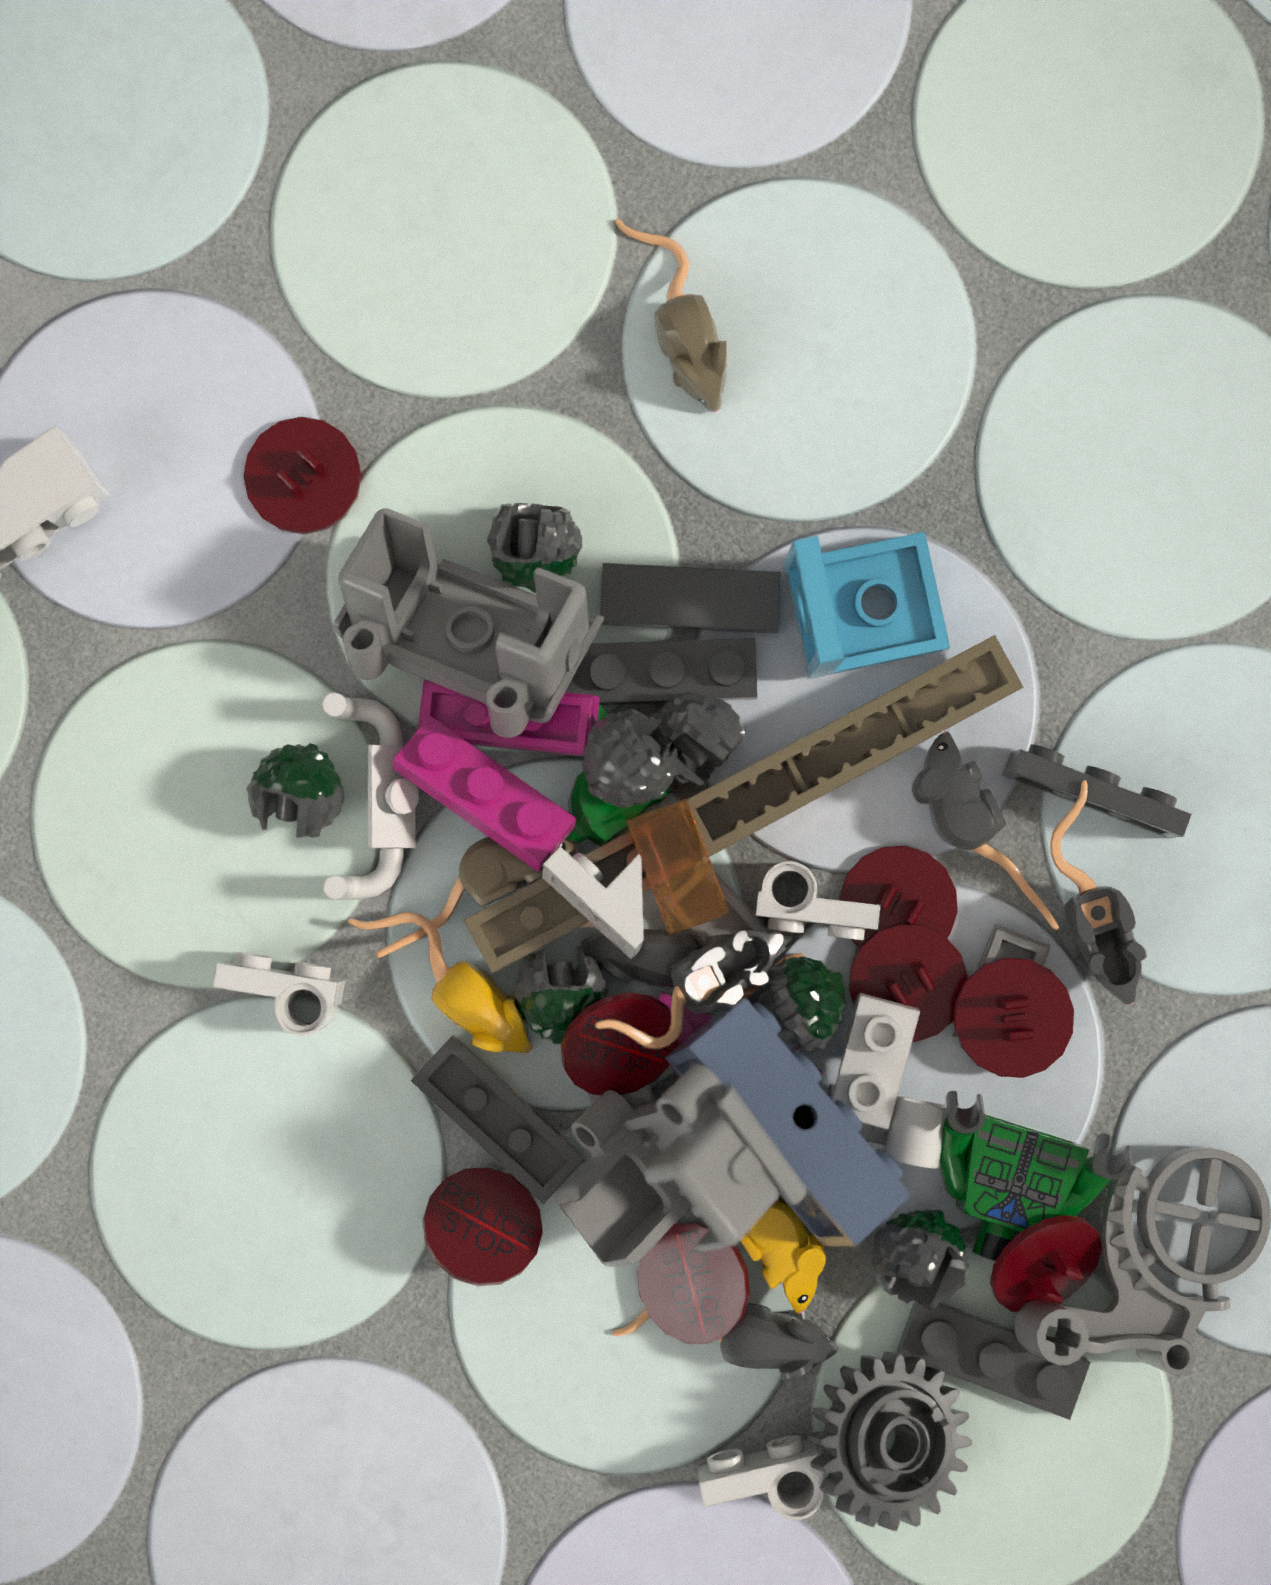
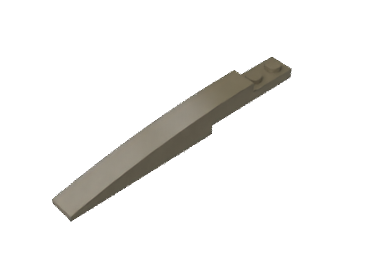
[464,635,1024,974]

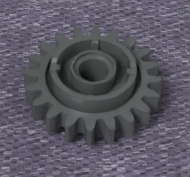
[808,1351,972,1531]

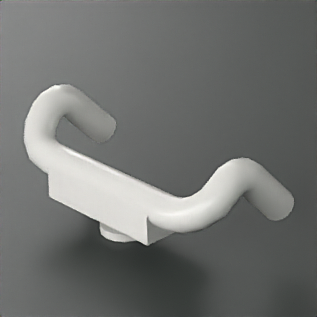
[322,692,419,900]

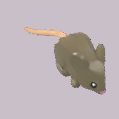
[615,219,727,413]
[376,837,578,958]

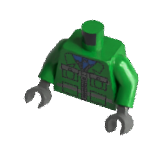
[939,1091,1132,1261]

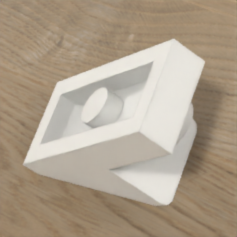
[542,847,644,960]

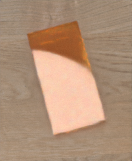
[626,798,729,935]

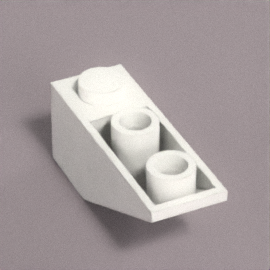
[0,426,110,578]

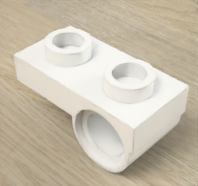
[756,861,880,940]
[213,952,345,1036]
[831,993,920,1129]
[827,1083,947,1169]
[697,1435,825,1520]

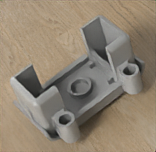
[333,508,604,738]
[555,1064,807,1267]

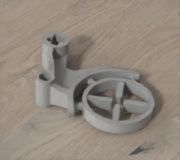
[1014,1147,1271,1376]

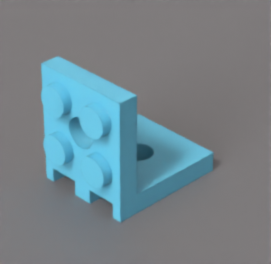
[783,532,950,679]

